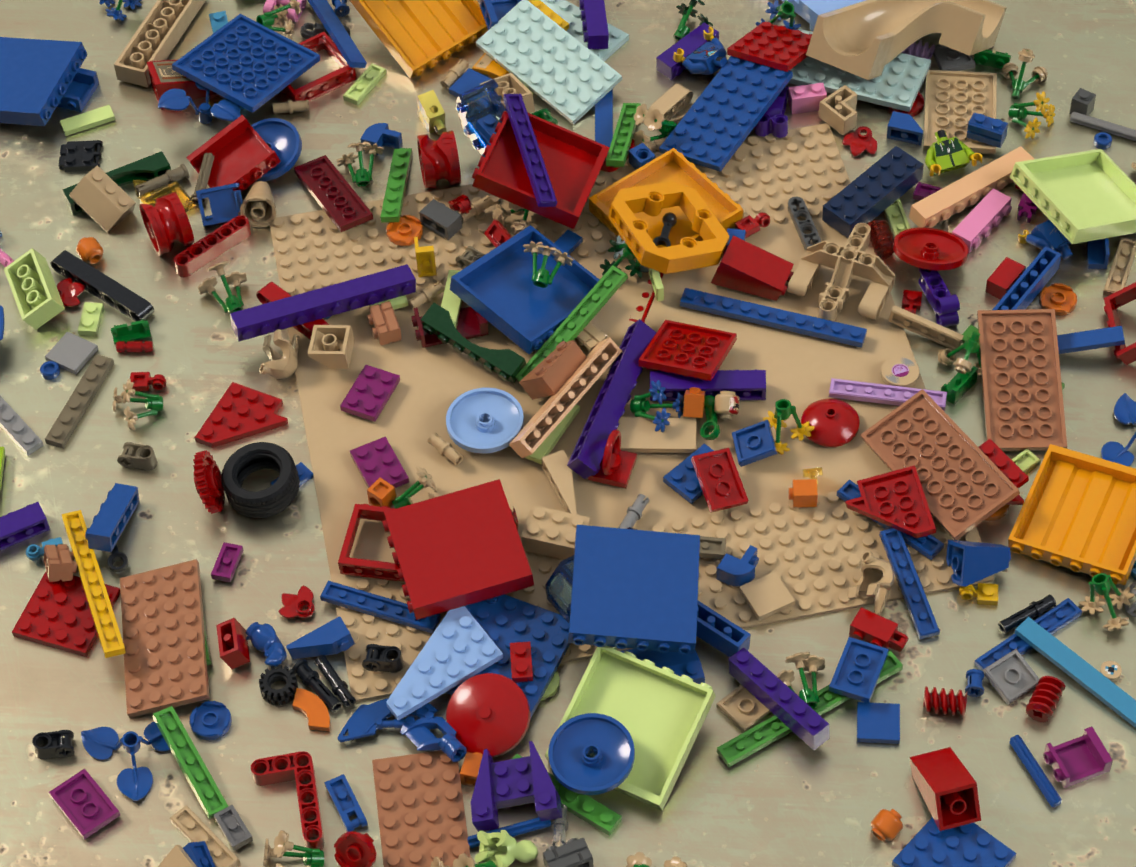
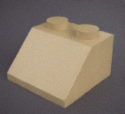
[307,325,355,369]

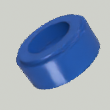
[1093,132,1112,149]
[40,361,60,380]

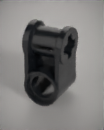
[362,644,404,673]
[32,730,74,760]

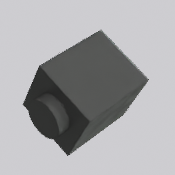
[1069,88,1096,116]

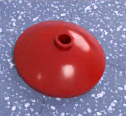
[801,399,860,447]

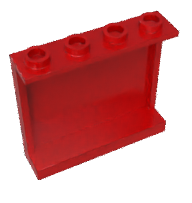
[186,114,281,192]

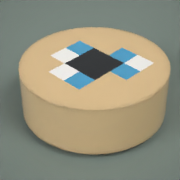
[1100,661,1122,682]

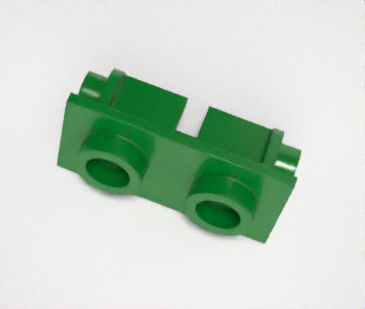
[974,49,1011,70]
[111,319,151,345]

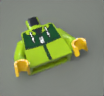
[925,130,982,177]

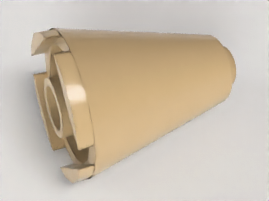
[240,181,276,228]

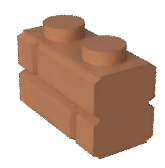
[367,301,402,345]
[44,544,77,582]

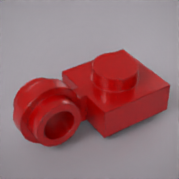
[448,194,472,214]
[734,212,770,238]
[901,290,922,314]
[130,372,166,391]

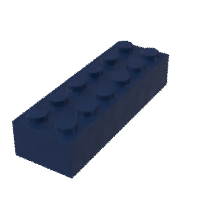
[822,146,924,238]

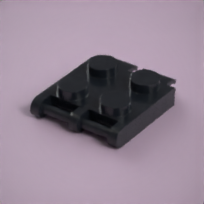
[58,140,103,172]

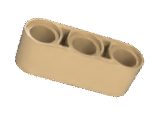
[648,83,693,121]

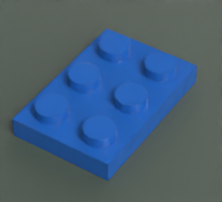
[663,443,714,504]
[829,637,889,703]

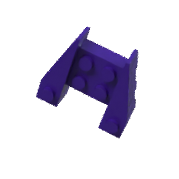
[471,741,562,832]

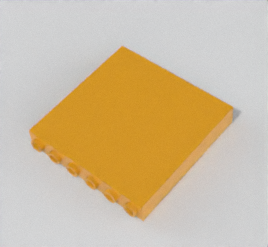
[589,148,743,273]

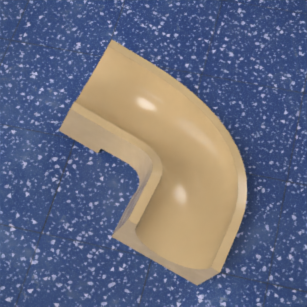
[806,0,1007,80]

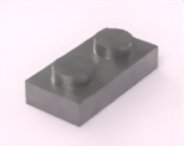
[213,804,253,851]

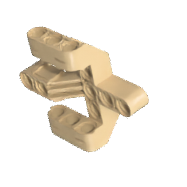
[787,223,895,321]

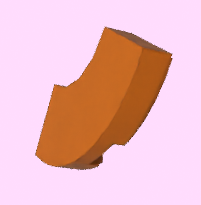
[292,688,330,732]

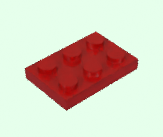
[691,448,749,513]

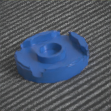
[189,701,232,740]

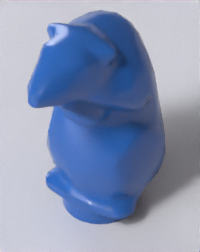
[245,622,287,668]

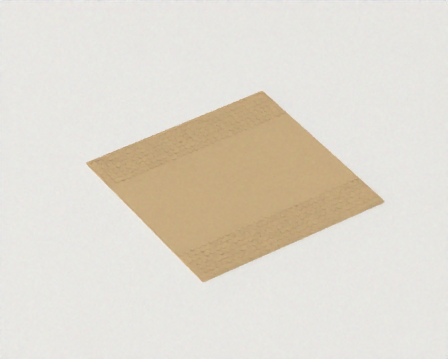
[270,123,994,702]

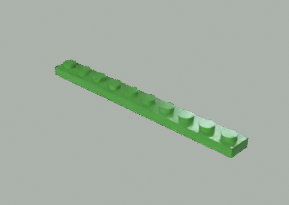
[717,650,903,768]

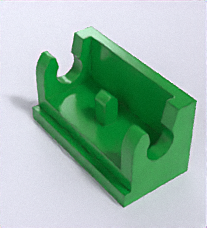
[941,366,978,405]

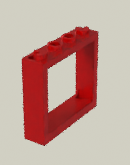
[282,32,357,102]
[1104,282,1136,365]
[338,504,404,582]

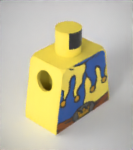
[417,90,447,135]

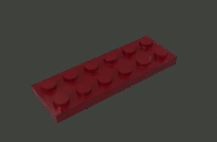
[294,155,373,232]

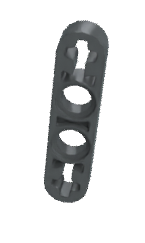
[788,197,821,250]

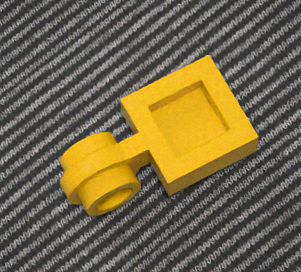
[959,583,998,606]

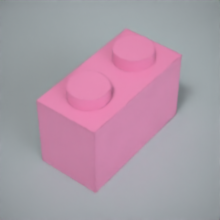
[788,82,827,114]

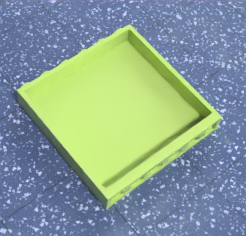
[1010,149,1136,244]
[545,646,716,811]

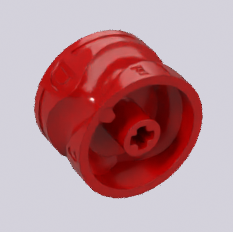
[417,130,461,189]
[139,192,194,256]

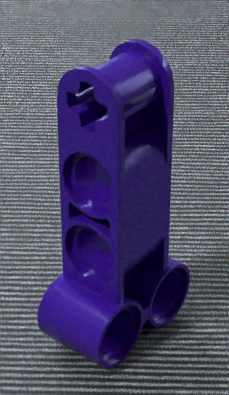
[755,86,789,138]
[918,268,960,327]

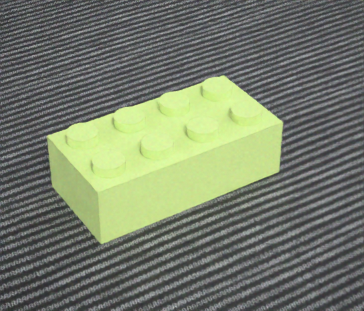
[4,248,65,330]

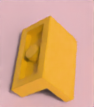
[414,237,437,277]

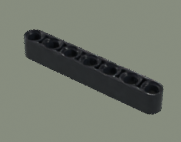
[50,250,154,322]

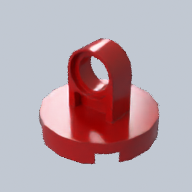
[334,831,376,867]

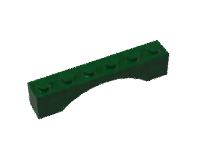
[62,151,171,215]
[420,303,526,383]

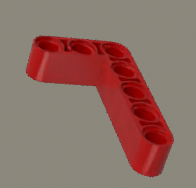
[251,751,325,850]

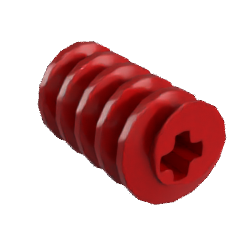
[1026,676,1066,723]
[923,686,967,717]

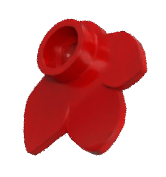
[842,126,877,157]
[57,278,86,307]
[278,585,315,619]

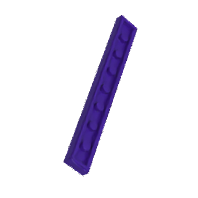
[503,94,557,207]

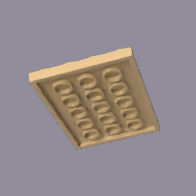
[923,70,997,154]

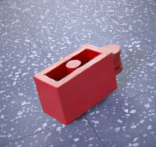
[849,607,909,652]

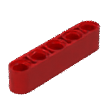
[174,215,251,277]
[256,282,329,340]

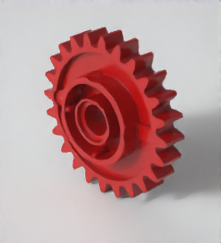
[193,450,225,514]

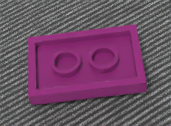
[340,365,400,422]
[350,437,409,488]
[49,768,120,840]

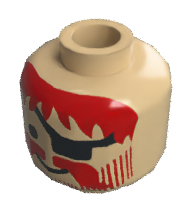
[714,391,740,419]

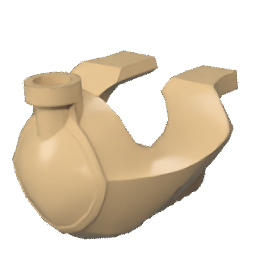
[259,329,299,379]
[848,551,894,615]

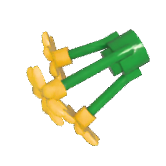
[1008,91,1055,139]
[763,399,815,455]

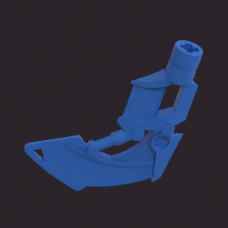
[338,698,467,762]

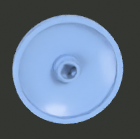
[446,388,524,454]

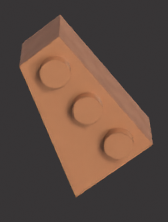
[519,340,587,400]

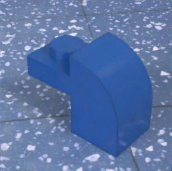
[360,123,403,155]
[717,545,759,586]

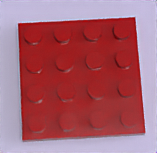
[727,22,812,72]
[639,320,737,381]
[12,572,121,657]

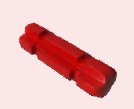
[116,341,153,352]

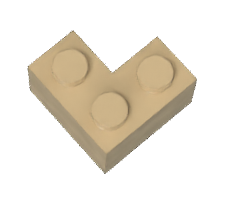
[818,85,857,136]

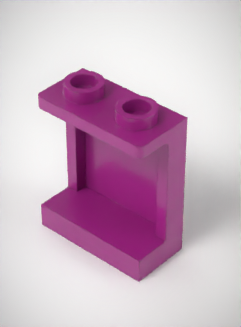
[1043,726,1113,789]

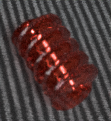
[867,220,894,260]

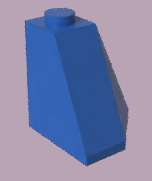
[946,540,1011,587]

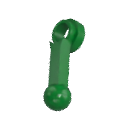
[700,395,720,440]

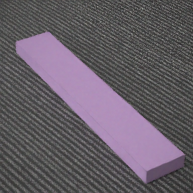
[829,378,947,411]

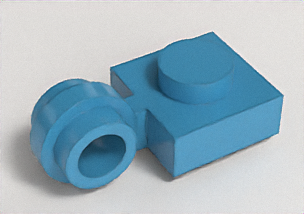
[26,537,63,561]

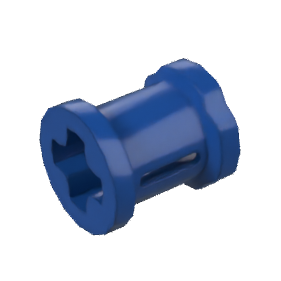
[332,0,350,17]
[965,669,984,697]

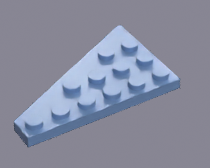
[386,606,503,721]

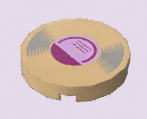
[881,356,920,387]

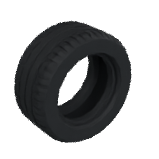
[221,442,300,518]

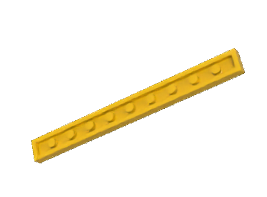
[61,510,126,658]

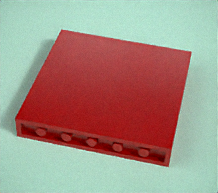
[472,111,610,229]
[382,479,534,620]

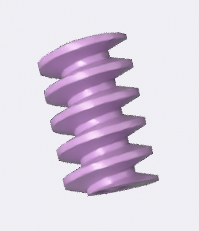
[901,40,935,59]

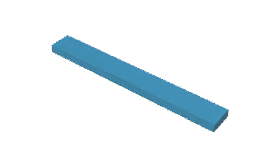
[1014,617,1136,728]

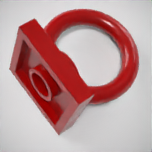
[588,429,637,488]

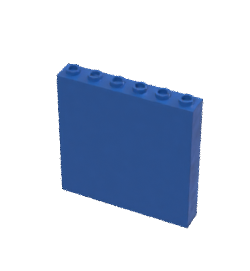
[0,37,87,126]
[450,225,600,354]
[568,525,700,655]

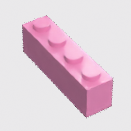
[952,188,1012,254]

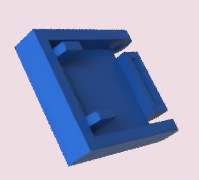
[196,183,243,227]

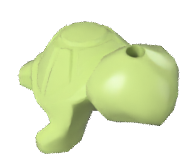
[475,830,539,867]

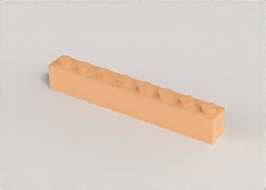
[909,146,1034,228]
[509,337,622,458]

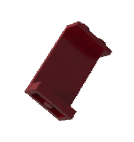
[411,307,489,348]

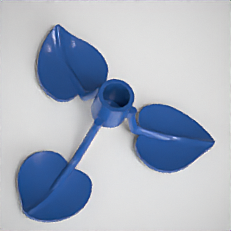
[158,82,241,124]
[1101,393,1136,466]
[81,721,170,801]

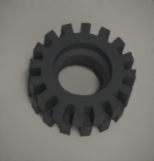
[259,665,298,705]

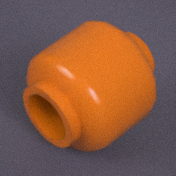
[76,237,104,264]
[871,809,903,842]

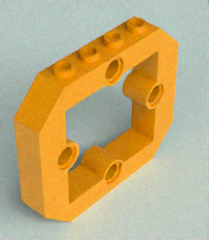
[608,181,729,274]

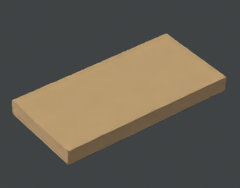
[618,417,697,453]

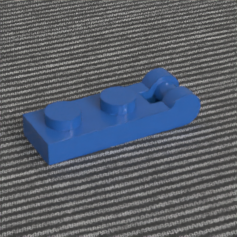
[324,774,368,832]

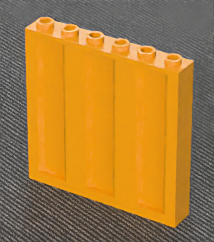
[349,0,488,78]
[1008,444,1136,586]

